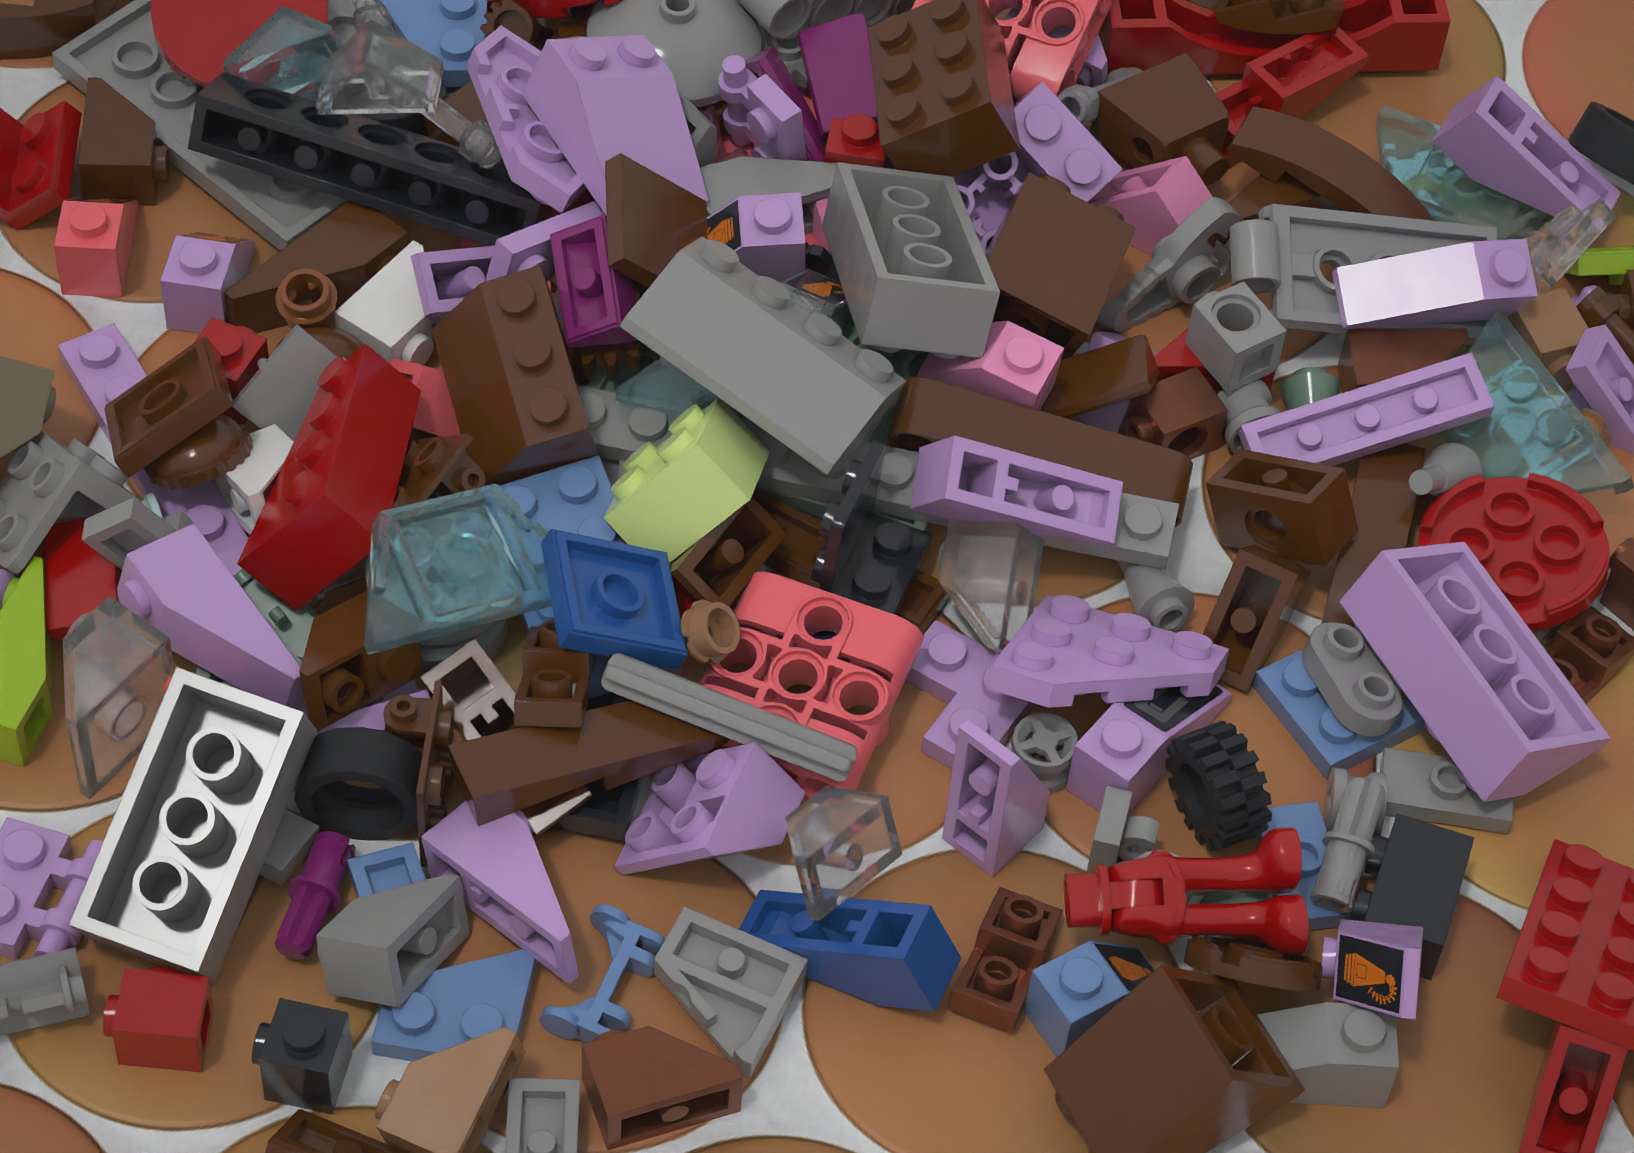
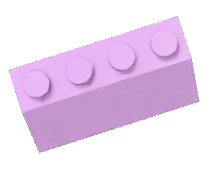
[1339,542,1611,802]

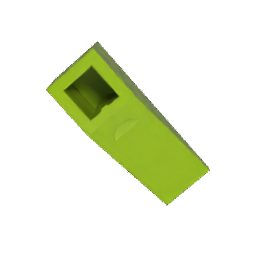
[0,556,54,767]

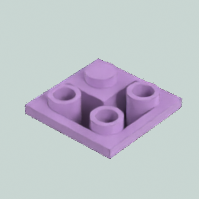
[614,742,805,875]

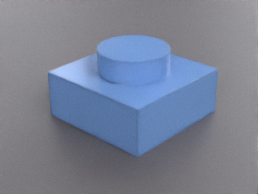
[347,842,426,898]

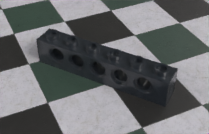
[188,72,553,246]

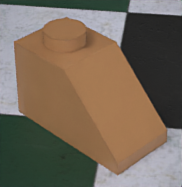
[375,1027,526,1153]

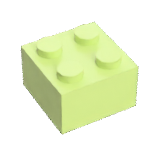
[604,397,770,563]

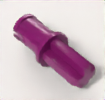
[275,831,356,960]

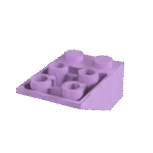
[952,81,1122,253]

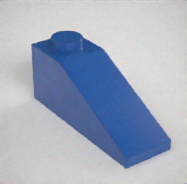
[739,890,961,1012]

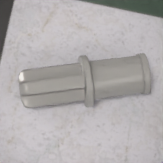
[1310,777,1385,913]

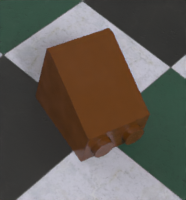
[985,172,1136,360]
[1044,965,1305,1153]

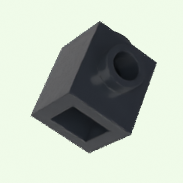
[252,998,352,1115]

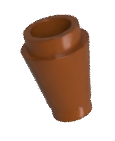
[275,268,337,329]

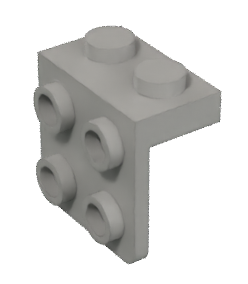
[0,431,141,574]

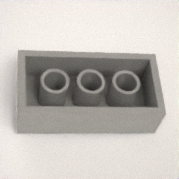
[822,162,1000,360]
[69,667,317,984]

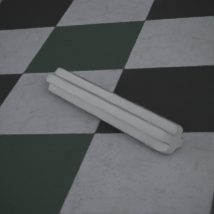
[601,653,857,782]

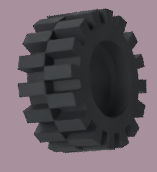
[1165,721,1272,851]

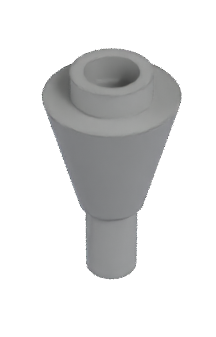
[1409,442,1483,498]
[1116,560,1195,632]

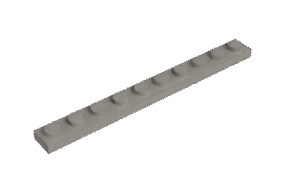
[579,386,1179,570]

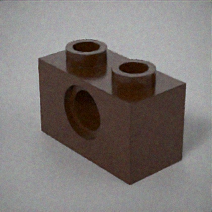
[1206,449,1359,566]

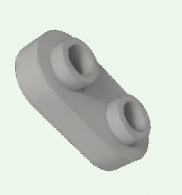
[1302,622,1402,737]

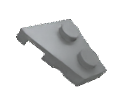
[654,906,808,1077]

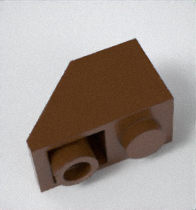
[299,590,424,732]

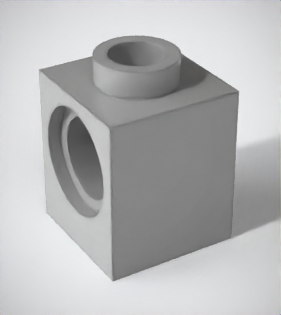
[1185,281,1286,393]

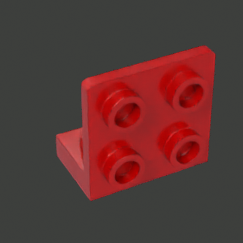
[0,100,82,230]

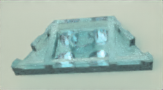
[1375,105,1557,240]
[1438,310,1634,494]
[364,484,552,654]

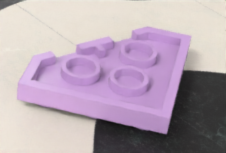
[466,25,587,213]
[986,595,1229,708]

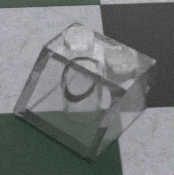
[63,596,175,799]

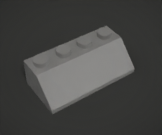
[620,236,906,475]

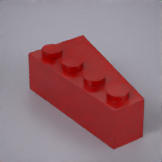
[237,343,421,611]

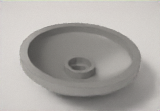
[586,0,762,108]

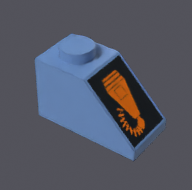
[1024,941,1155,1057]

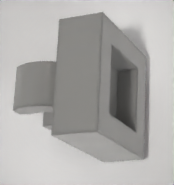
[1086,786,1160,873]

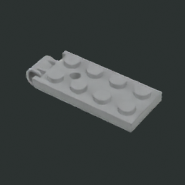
[1229,204,1503,348]

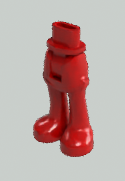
[1063,827,1309,956]

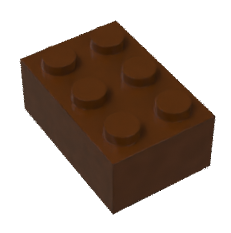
[868,0,1020,177]

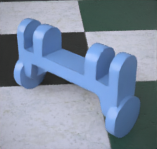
[539,904,665,1043]

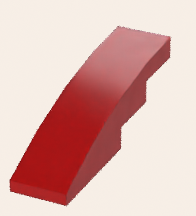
[1216,26,1370,166]

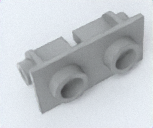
[0,947,90,1036]

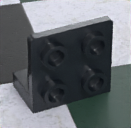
[811,441,932,615]

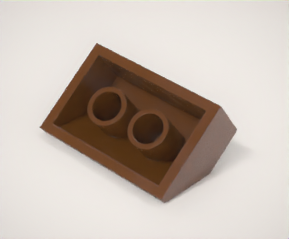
[432,265,601,491]

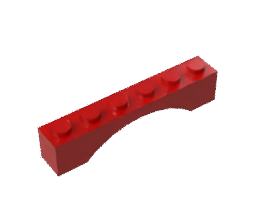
[1098,0,1451,74]

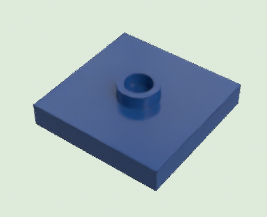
[541,529,688,669]

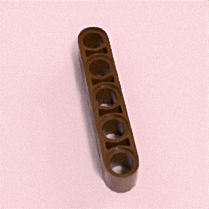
[887,377,1193,527]

